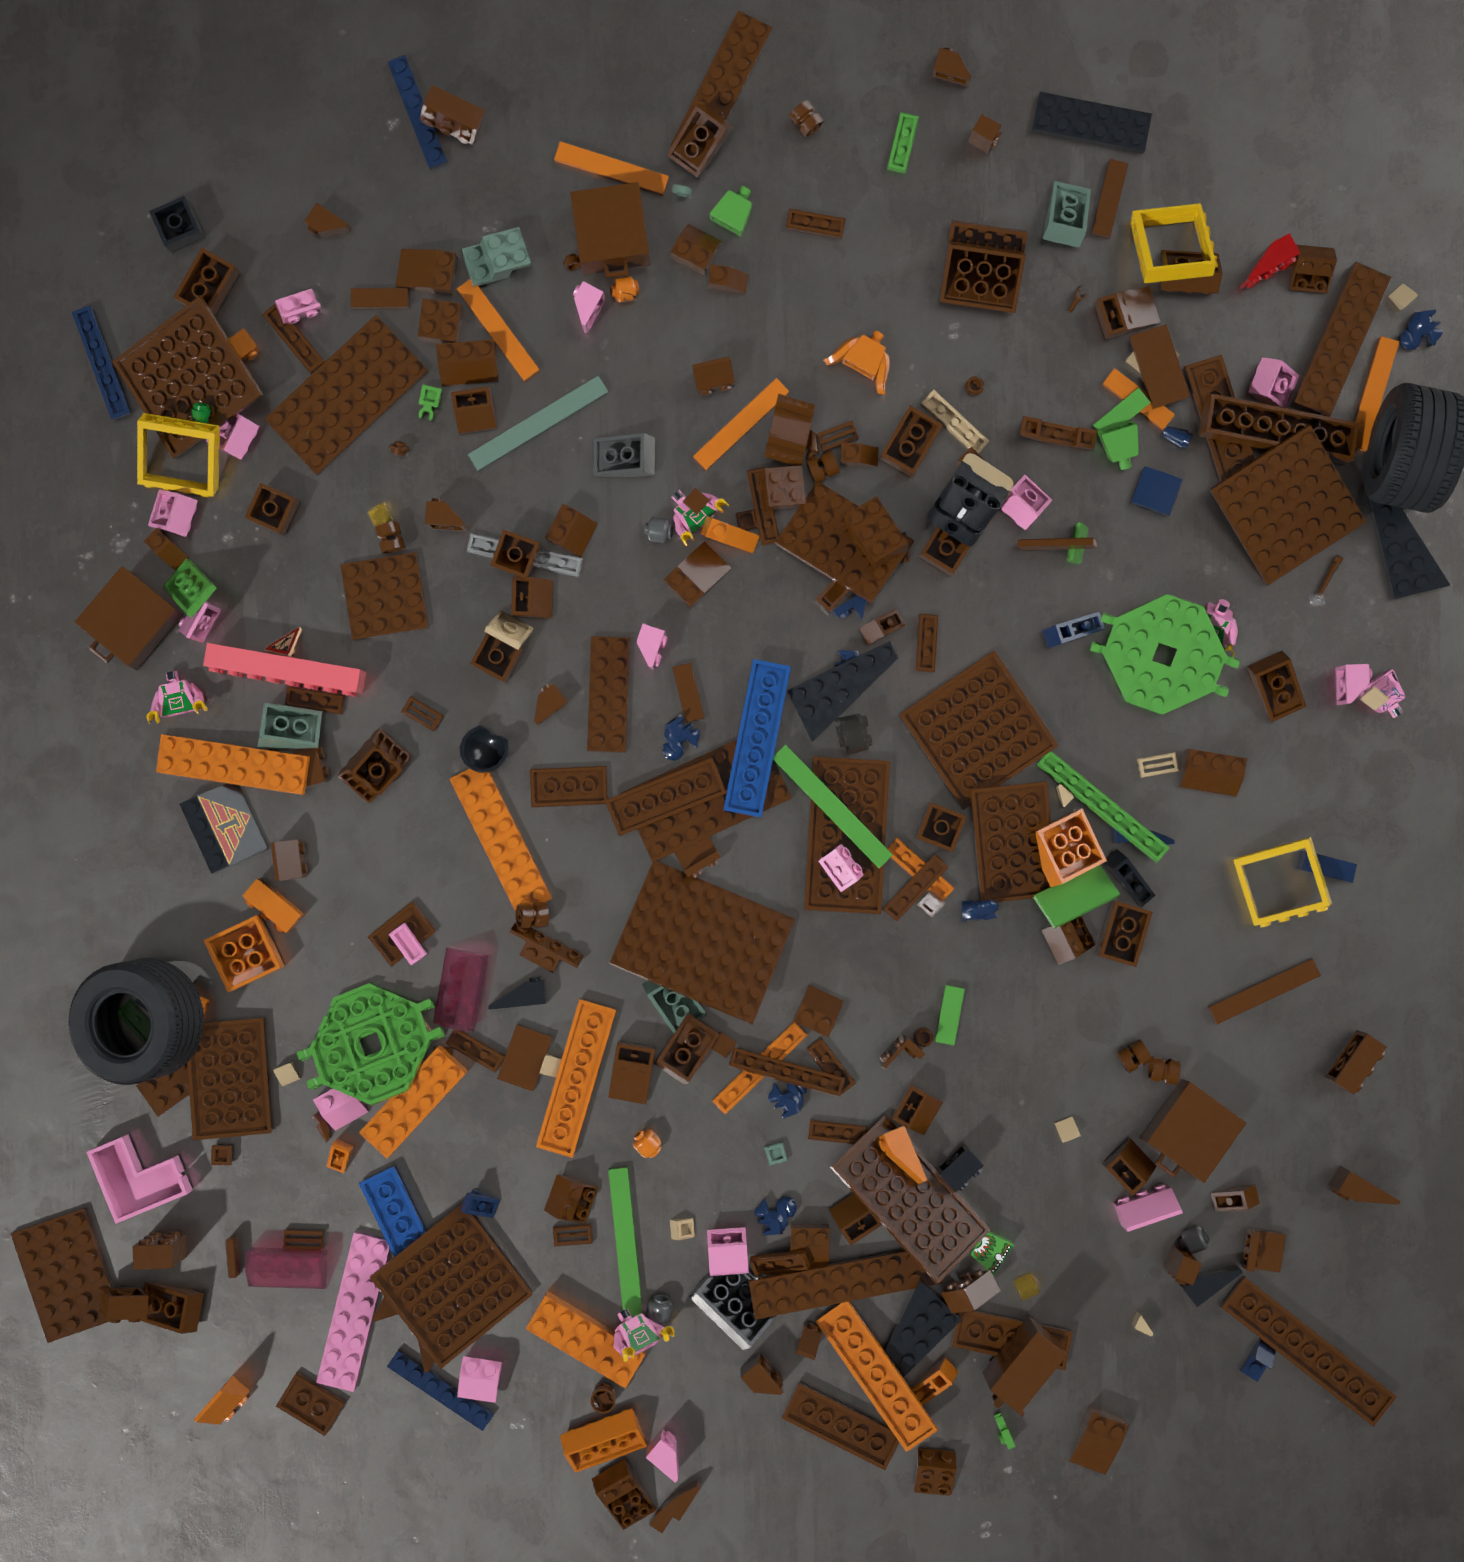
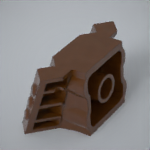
[764,394,815,466]
[337,728,411,803]

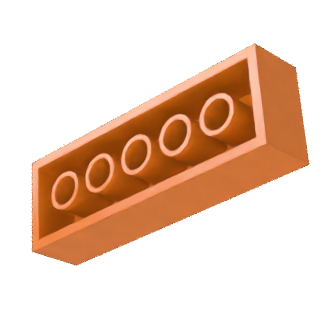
[359,1045,469,1158]
[526,1291,646,1389]

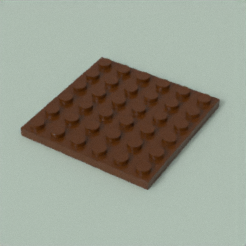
[112,296,264,459]
[1209,424,1366,585]
[899,650,1059,810]
[369,1202,533,1369]

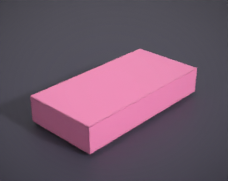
[389,923,427,965]

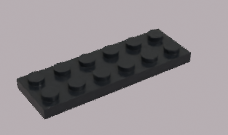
[1032,92,1152,153]

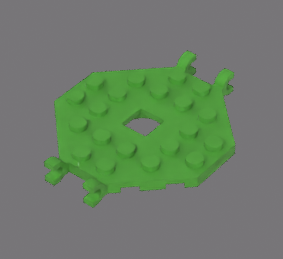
[1090,593,1240,715]
[296,983,445,1106]

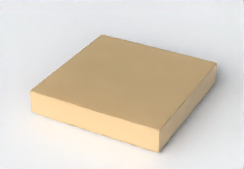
[484,610,534,650]

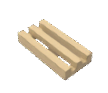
[1137,752,1179,778]

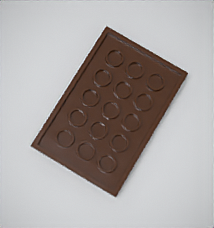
[775,482,914,604]
[970,781,1051,902]
[187,1017,272,1140]
[10,1208,113,1343]

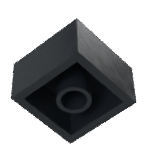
[149,196,205,252]
[936,1143,984,1192]

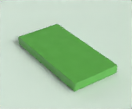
[163,558,217,618]
[1034,865,1120,929]

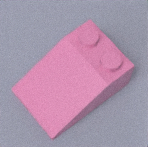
[179,601,221,643]

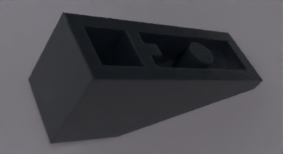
[1104,849,1156,908]
[488,977,548,1010]
[1180,1265,1243,1307]

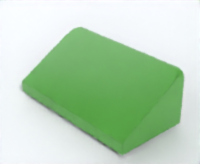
[1067,522,1089,564]

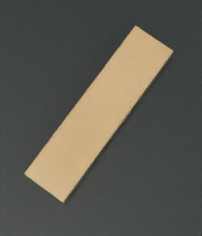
[920,390,990,453]

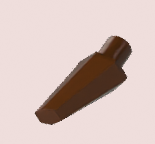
[805,430,820,460]
[312,1112,331,1143]

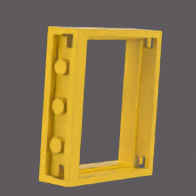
[1130,203,1218,283]
[137,413,220,497]
[1233,837,1332,928]

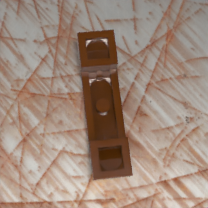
[1020,416,1097,450]

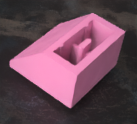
[637,624,668,670]
[707,1227,749,1276]

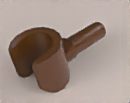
[1067,286,1087,313]

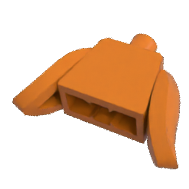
[823,330,890,395]

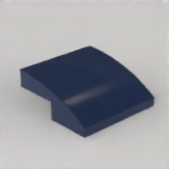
[1131,466,1183,516]

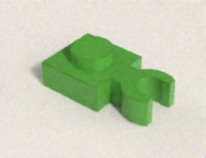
[419,385,442,421]
[994,1412,1016,1449]

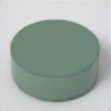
[672,184,692,197]

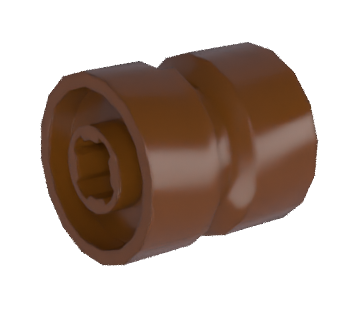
[789,100,825,138]
[806,450,840,484]
[375,521,406,554]
[515,902,549,929]
[1116,1039,1153,1074]
[1148,1056,1181,1085]
[590,1382,617,1414]

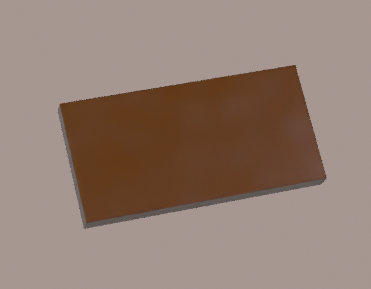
[1129,324,1190,409]
[530,766,608,807]

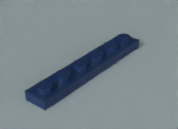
[388,55,447,170]
[72,305,131,421]
[387,1349,494,1431]

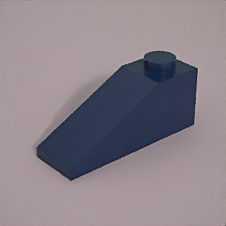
[1042,612,1105,648]
[1296,851,1357,883]

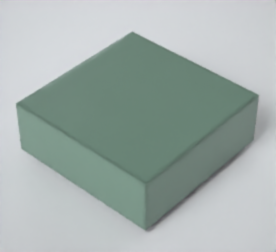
[764,1141,788,1166]

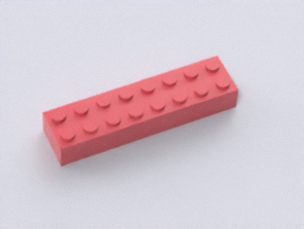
[203,643,366,697]

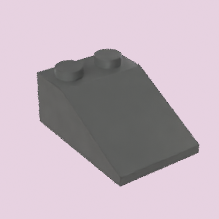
[593,433,655,477]

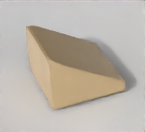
[1388,284,1418,311]
[1361,687,1389,710]
[1055,784,1074,808]
[540,1054,562,1077]
[273,1061,300,1086]
[1054,1116,1081,1143]
[670,1218,695,1240]
[1131,1311,1153,1336]

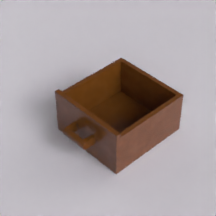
[570,182,651,278]
[74,566,183,671]
[1139,1079,1247,1183]
[982,1315,1067,1417]

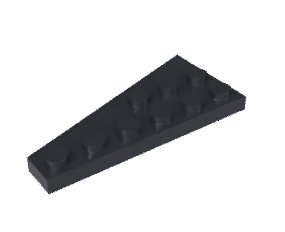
[1367,495,1450,599]
[787,641,899,742]
[884,1279,962,1378]

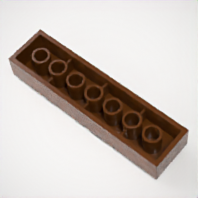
[1289,262,1391,417]
[1199,394,1359,465]

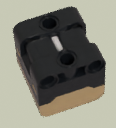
[927,453,1014,546]

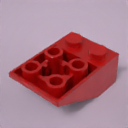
[1240,233,1301,289]

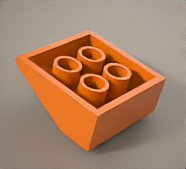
[1036,809,1107,887]
[203,915,285,993]

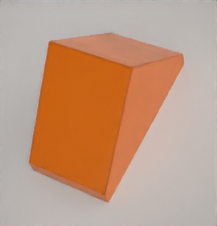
[326,1138,355,1174]

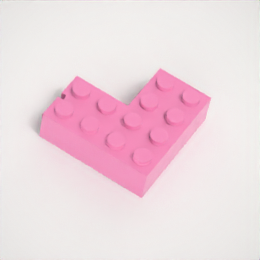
[86,1134,193,1224]

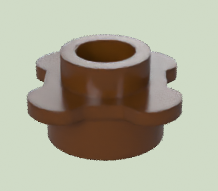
[389,441,410,456]

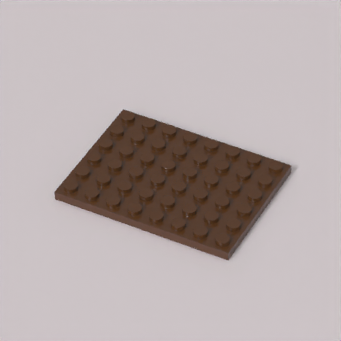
[609,861,795,1024]

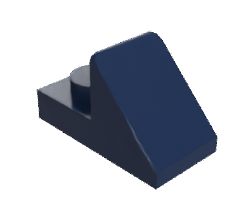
[833,595,866,621]
[460,1190,500,1218]
[1240,1338,1276,1382]

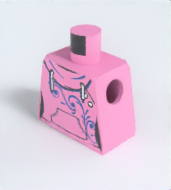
[1360,669,1405,718]

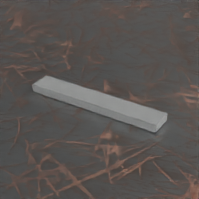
[466,533,583,577]

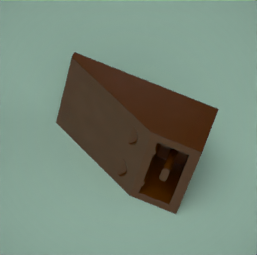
[1094,286,1161,340]
[608,1041,656,1104]
[592,1459,656,1530]

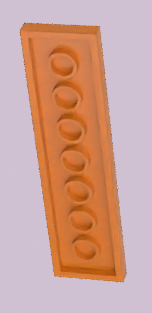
[156,734,310,795]
[450,769,552,911]
[536,999,617,1158]
[816,1301,938,1452]

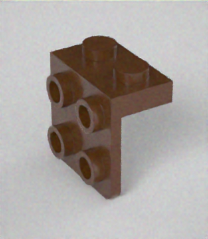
[674,837,721,878]
[914,1448,957,1496]

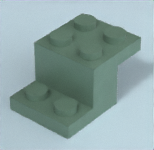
[461,227,531,287]

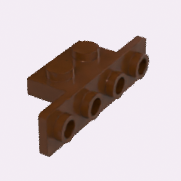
[510,922,584,973]

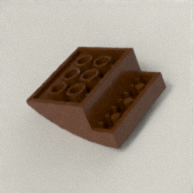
[940,220,1028,313]

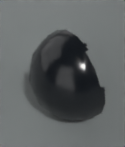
[460,725,509,773]

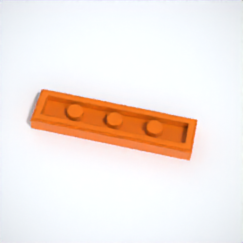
[1102,368,1175,431]
[887,838,954,901]

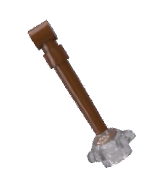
[1308,554,1343,607]

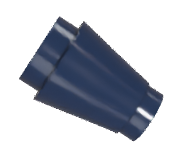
[1162,426,1193,448]

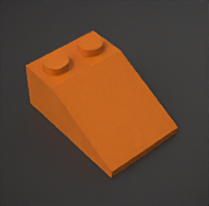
[194,1376,250,1425]

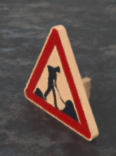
[264,627,302,657]

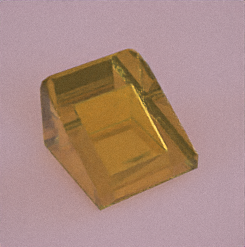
[368,502,393,526]
[1013,1273,1040,1301]

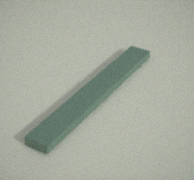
[468,375,609,471]

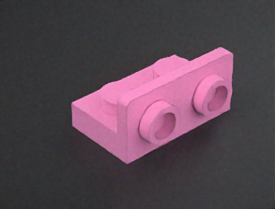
[275,289,321,324]
[818,844,864,892]

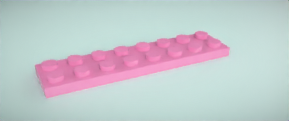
[316,1231,390,1392]

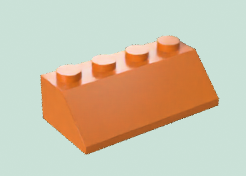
[560,1409,648,1473]

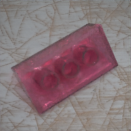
[433,947,488,1032]
[245,1247,327,1289]

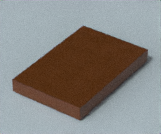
[368,901,437,967]
[497,1024,553,1092]
[276,1372,346,1436]

